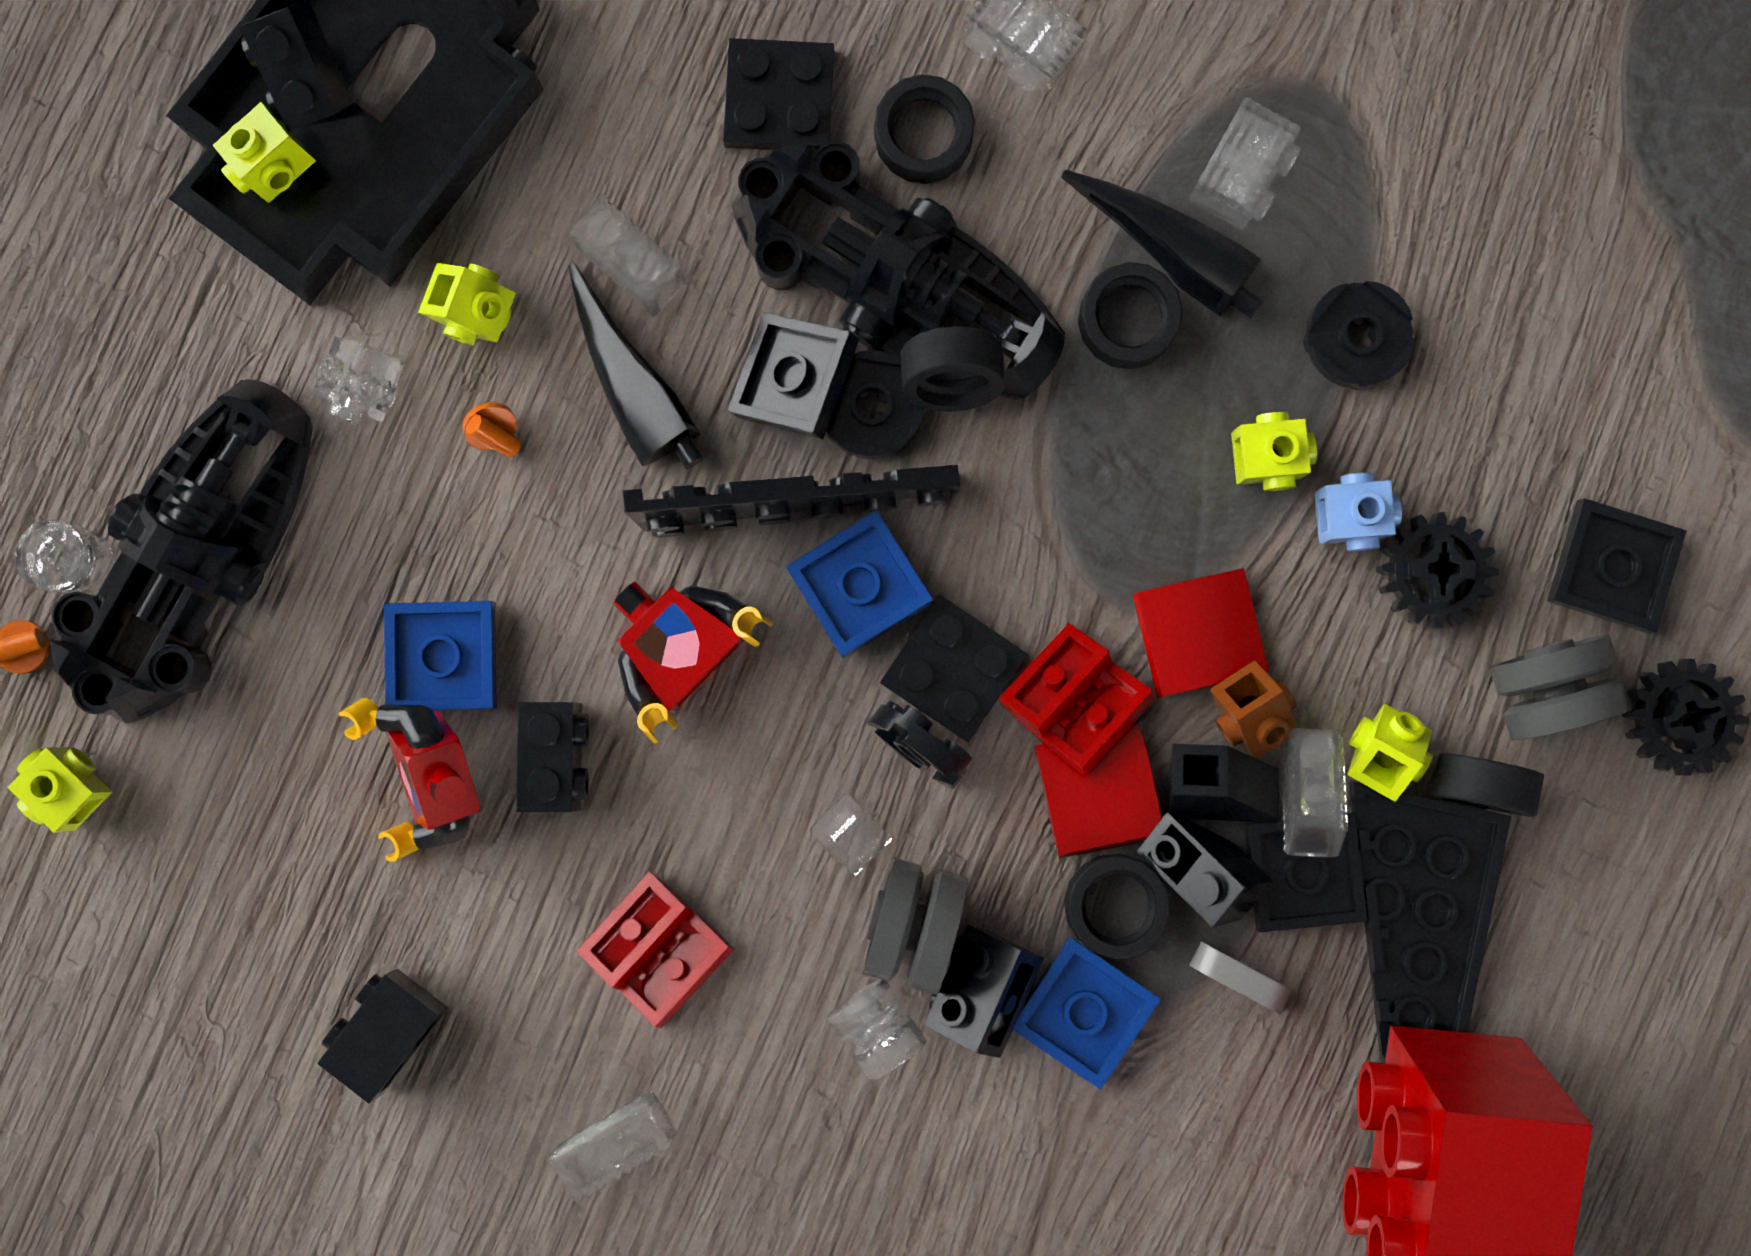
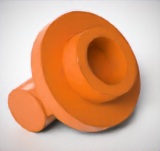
[462,402,521,458]
[0,620,50,674]

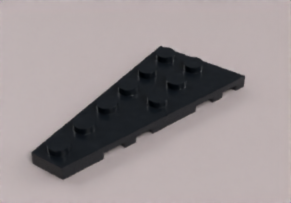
[622,465,960,538]
[1348,781,1511,1063]

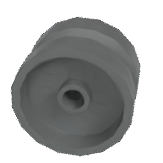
[1489,634,1632,740]
[862,857,968,995]

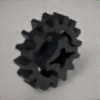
[1376,512,1499,629]
[1622,659,1748,776]

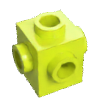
[213,102,316,203]
[418,263,516,346]
[1231,412,1317,492]
[1347,703,1433,802]
[7,747,113,833]

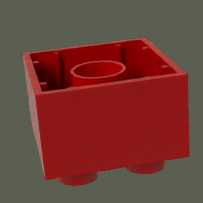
[1342,1025,1593,1256]

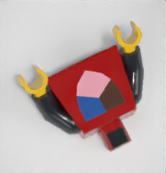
[613,581,773,743]
[338,698,481,862]

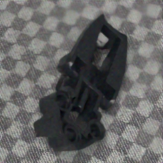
[731,141,1065,400]
[51,379,313,724]

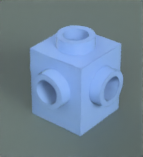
[1314,473,1402,552]

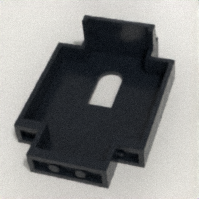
[166,0,543,305]

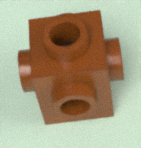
[1210,660,1299,759]

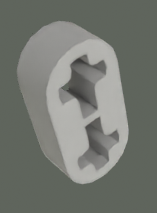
[1189,941,1293,1014]

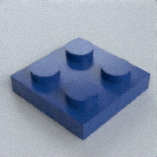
[786,510,934,659]
[384,601,497,710]
[1013,936,1161,1090]

